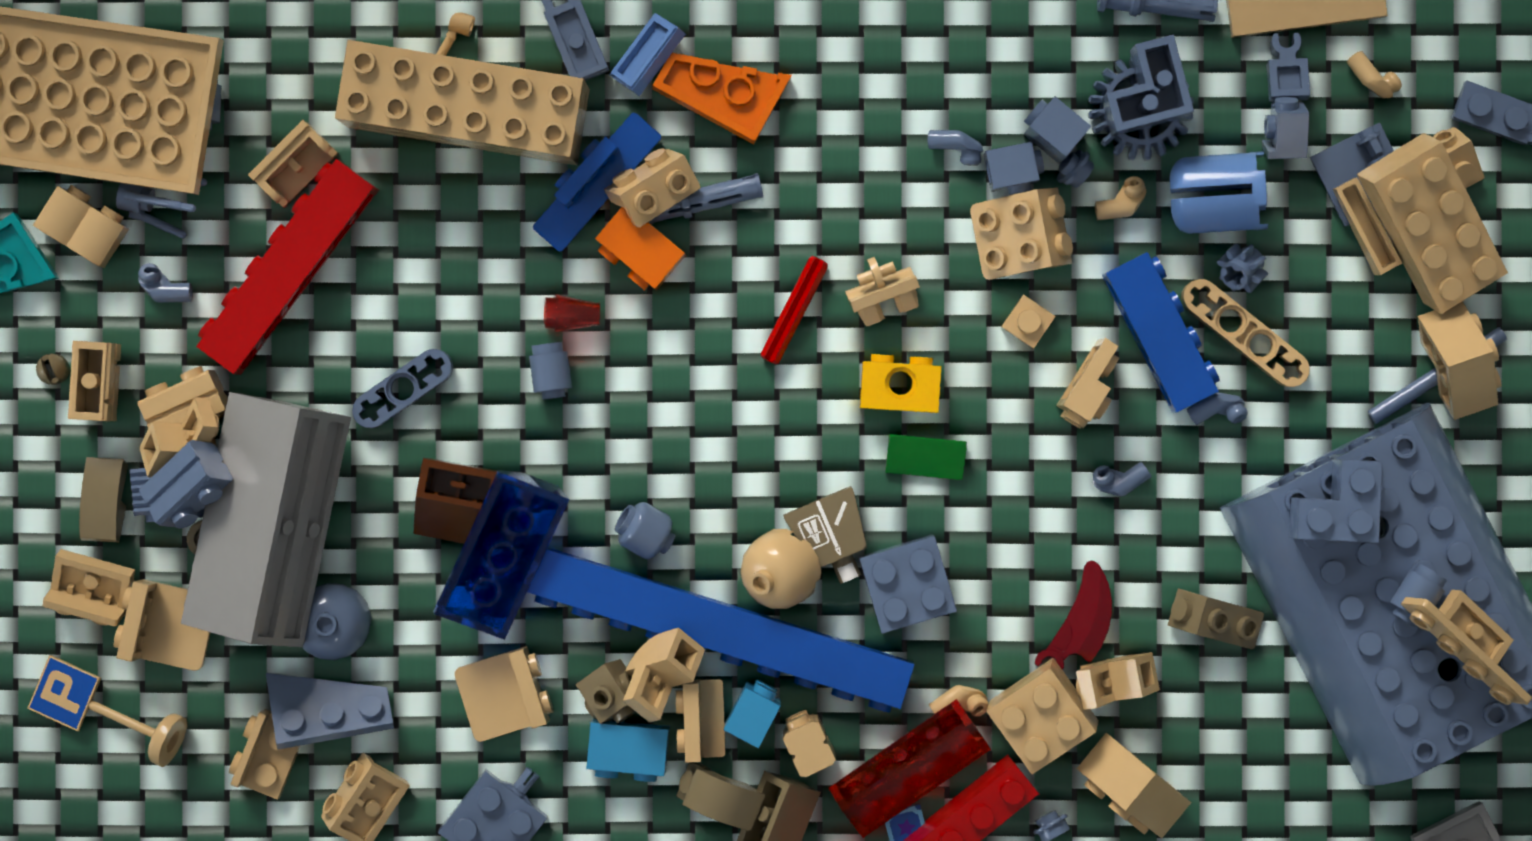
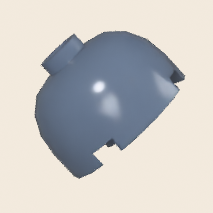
[302,583,372,661]

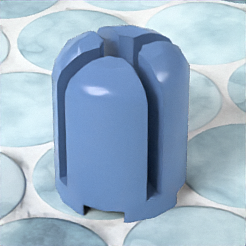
[1170,151,1268,234]

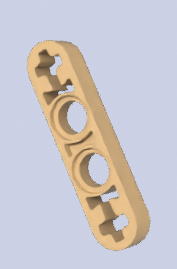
[1181,279,1310,387]

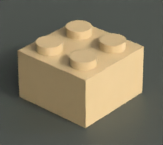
[986,658,1099,774]

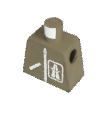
[783,486,867,584]

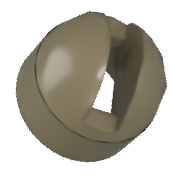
[36,354,70,385]

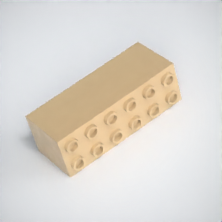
[335,40,590,165]

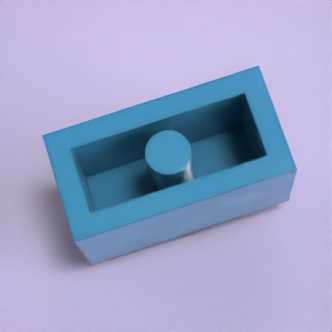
[724,679,781,748]
[586,719,670,782]

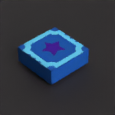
[882,803,925,841]

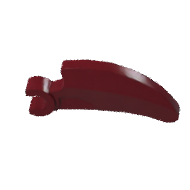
[1034,560,1112,670]

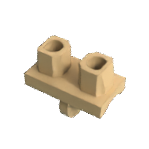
[845,257,920,326]

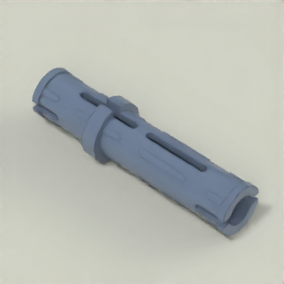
[649,173,763,224]

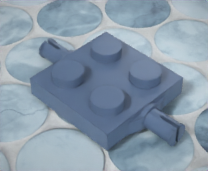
[438,767,547,841]

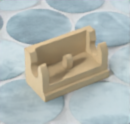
[248,120,339,208]

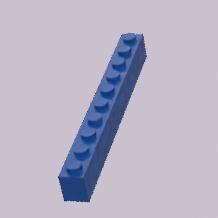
[527,546,915,713]

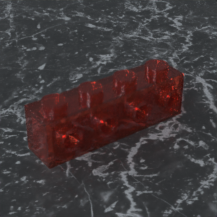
[829,699,991,838]

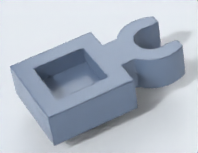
[1266,33,1310,102]

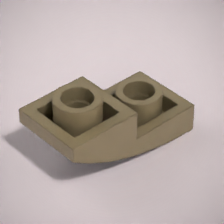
[79,457,128,543]

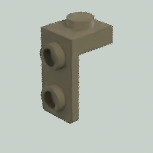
[1168,588,1264,649]

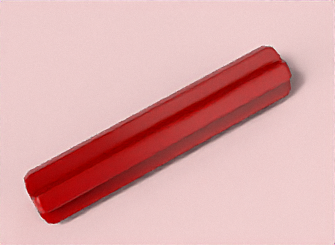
[761,256,828,364]

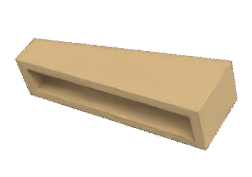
[1333,177,1402,275]

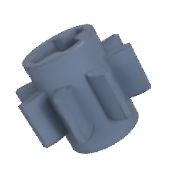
[1217,243,1268,293]

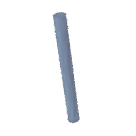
[1368,327,1507,424]

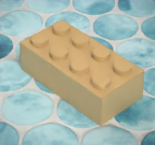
[1357,133,1508,314]

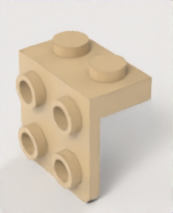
[970,188,1073,280]
[113,579,211,671]
[455,646,554,742]

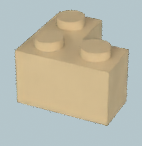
[1418,301,1502,420]
[1076,733,1192,839]

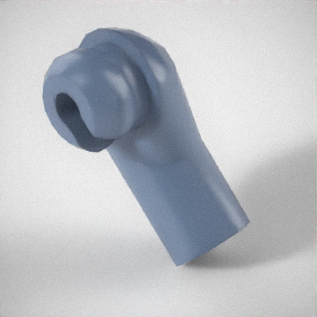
[928,130,983,166]
[138,263,193,303]
[1187,392,1248,425]
[1093,461,1152,497]

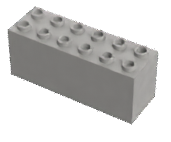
[181,392,351,647]

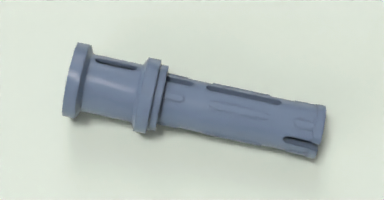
[1097,0,1218,22]

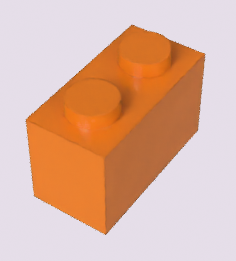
[595,207,686,291]

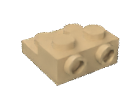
[1056,338,1119,429]

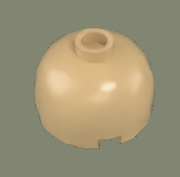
[741,529,821,609]

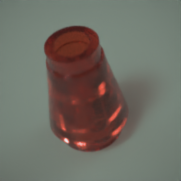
[544,294,600,332]

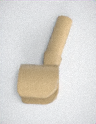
[436,12,475,56]

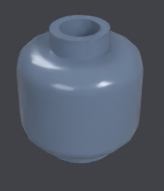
[615,502,675,559]

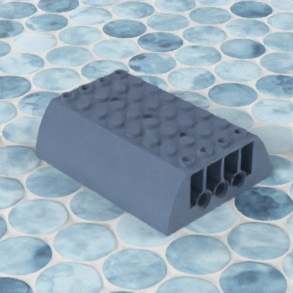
[1220,403,1532,786]

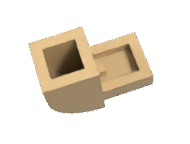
[139,397,219,477]
[623,628,705,722]
[1076,652,1160,710]

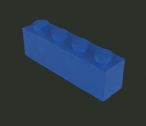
[1102,252,1220,413]

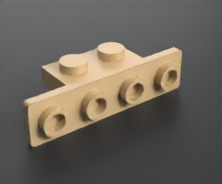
[1401,590,1532,705]

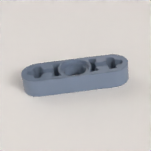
[352,349,453,428]

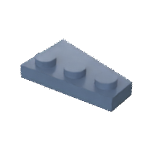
[266,673,394,750]

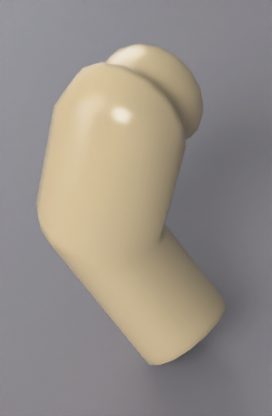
[1347,51,1402,98]
[1095,176,1146,220]

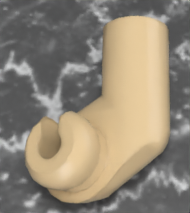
[928,685,989,720]

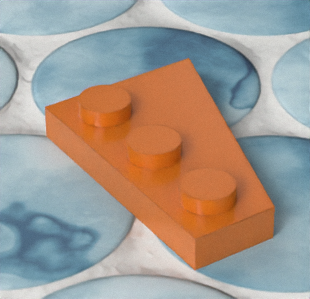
[652,53,792,145]

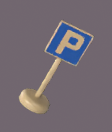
[27,655,187,767]

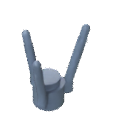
[116,178,207,239]

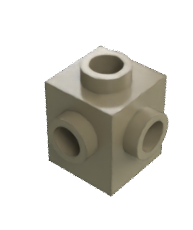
[575,659,636,724]

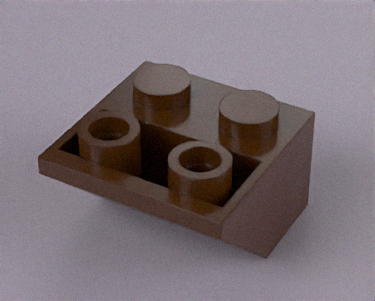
[413,458,505,548]

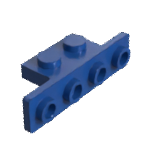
[533,113,662,252]

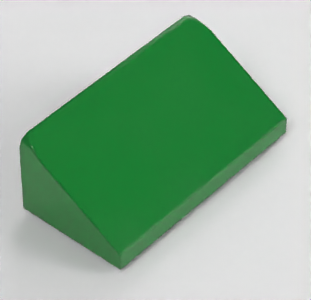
[885,434,967,480]

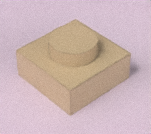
[1001,295,1056,349]

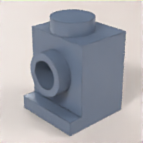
[1262,97,1309,159]

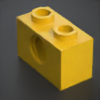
[859,354,941,413]

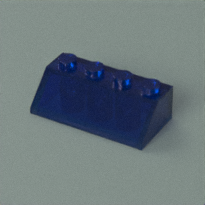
[433,470,570,640]

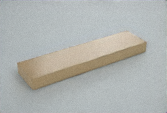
[1226,0,1388,38]

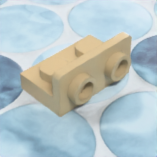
[229,709,301,800]
[321,753,410,841]

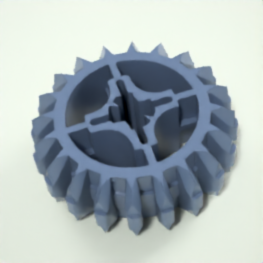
[1088,57,1194,161]

